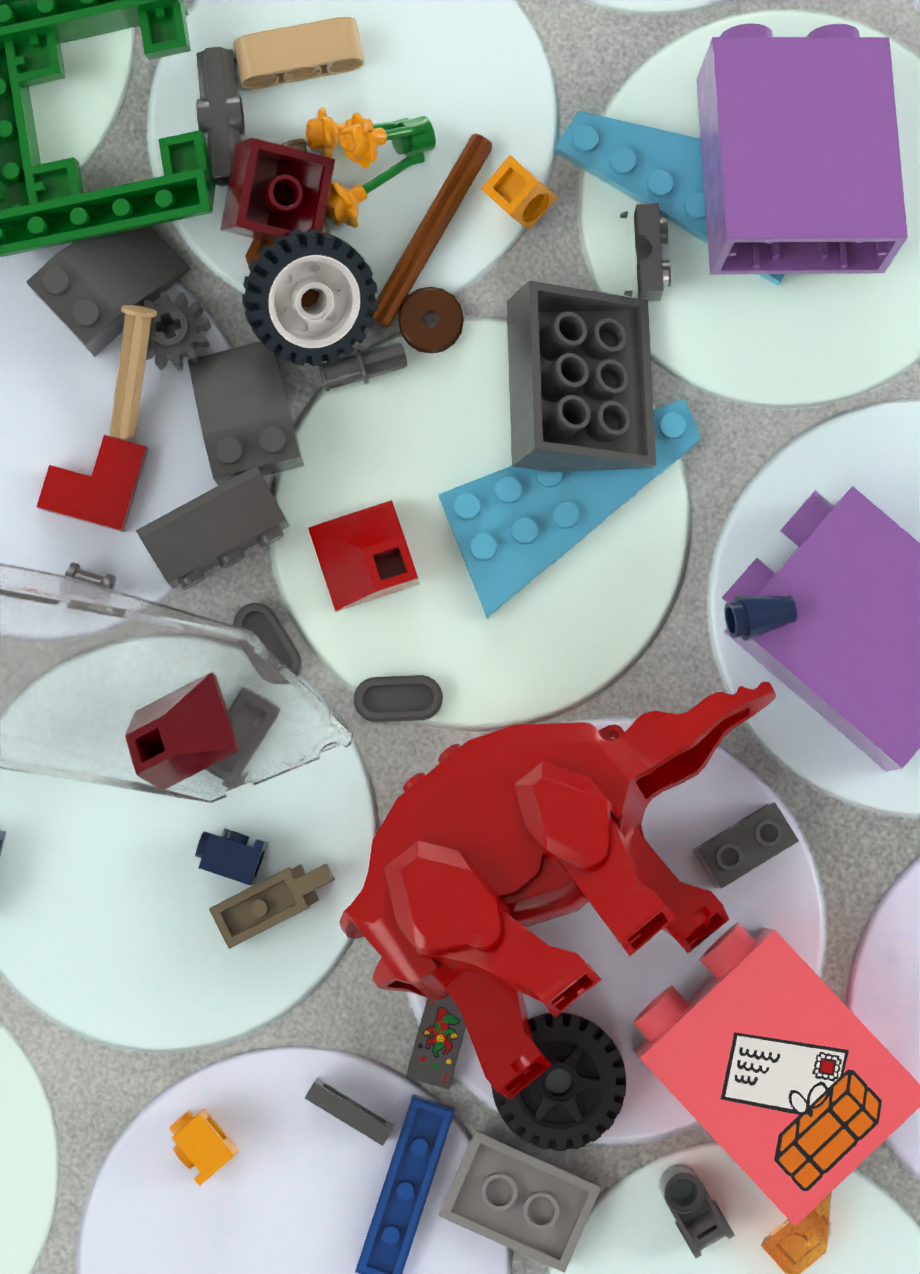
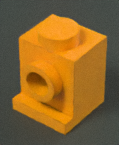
[169,1109,239,1186]

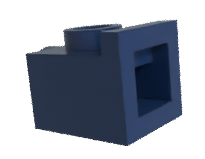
[195,828,269,885]

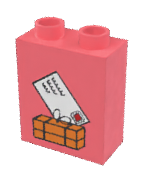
[632,923,920,1226]

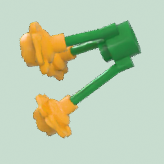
[305,107,436,228]

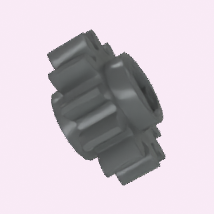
[144,291,212,371]

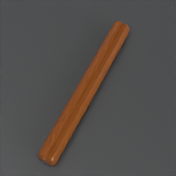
[372,133,492,328]

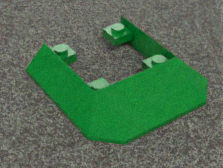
[0,0,216,257]

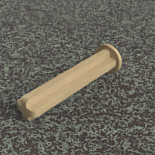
[110,305,157,440]

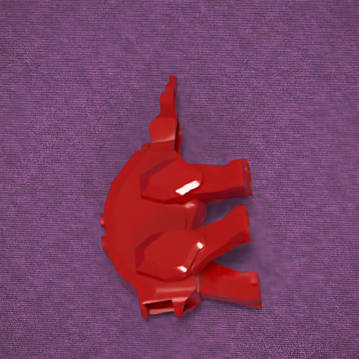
[339,681,776,1100]

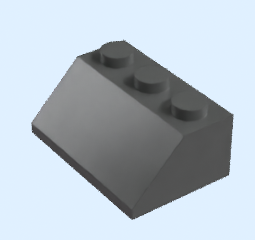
[136,465,290,590]

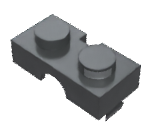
[620,203,671,301]

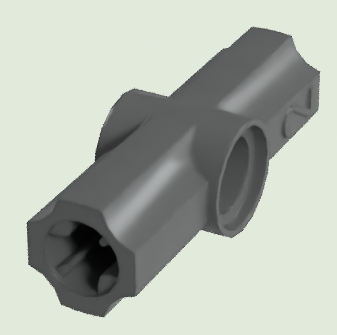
[196,47,245,187]

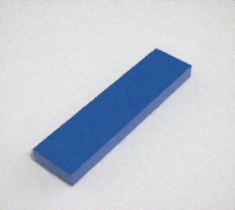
[355,1095,455,1274]

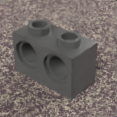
[692,802,799,889]

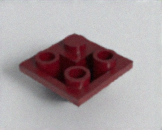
[125,672,240,791]

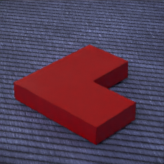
[36,435,148,532]

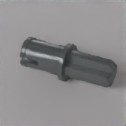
[318,343,407,392]

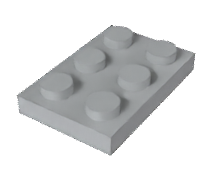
[439,1129,601,1273]

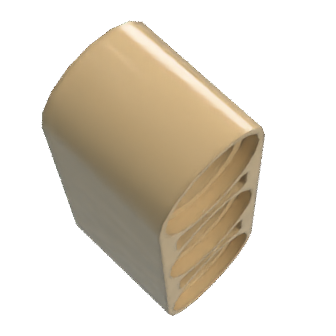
[233,16,365,89]

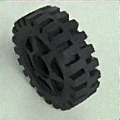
[491,1013,626,1151]

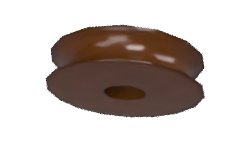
[398,286,464,354]

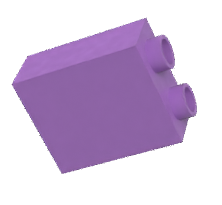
[696,23,908,275]
[722,486,920,772]

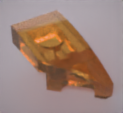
[761,1192,832,1274]

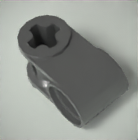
[659,1164,735,1259]

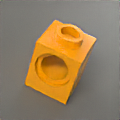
[481,155,558,230]

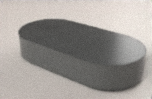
[233,603,302,686]
[354,675,443,722]

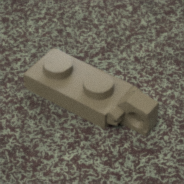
[209,864,335,949]

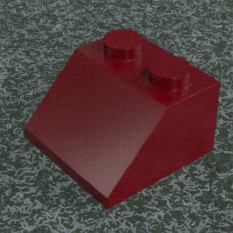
[220,138,335,242]

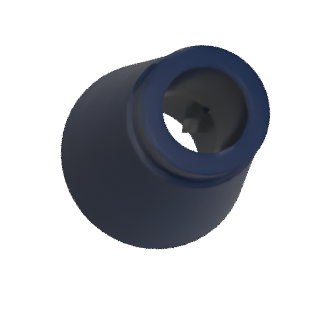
[724,595,797,641]

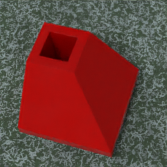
[308,500,420,612]

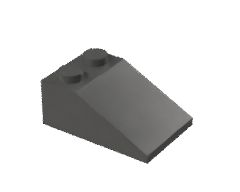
[26,226,190,357]
[187,342,304,486]

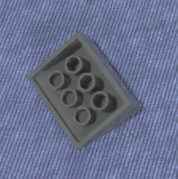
[507,281,656,472]

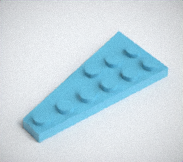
[555,111,785,286]
[438,398,701,619]

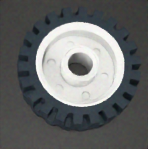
[242,229,378,366]

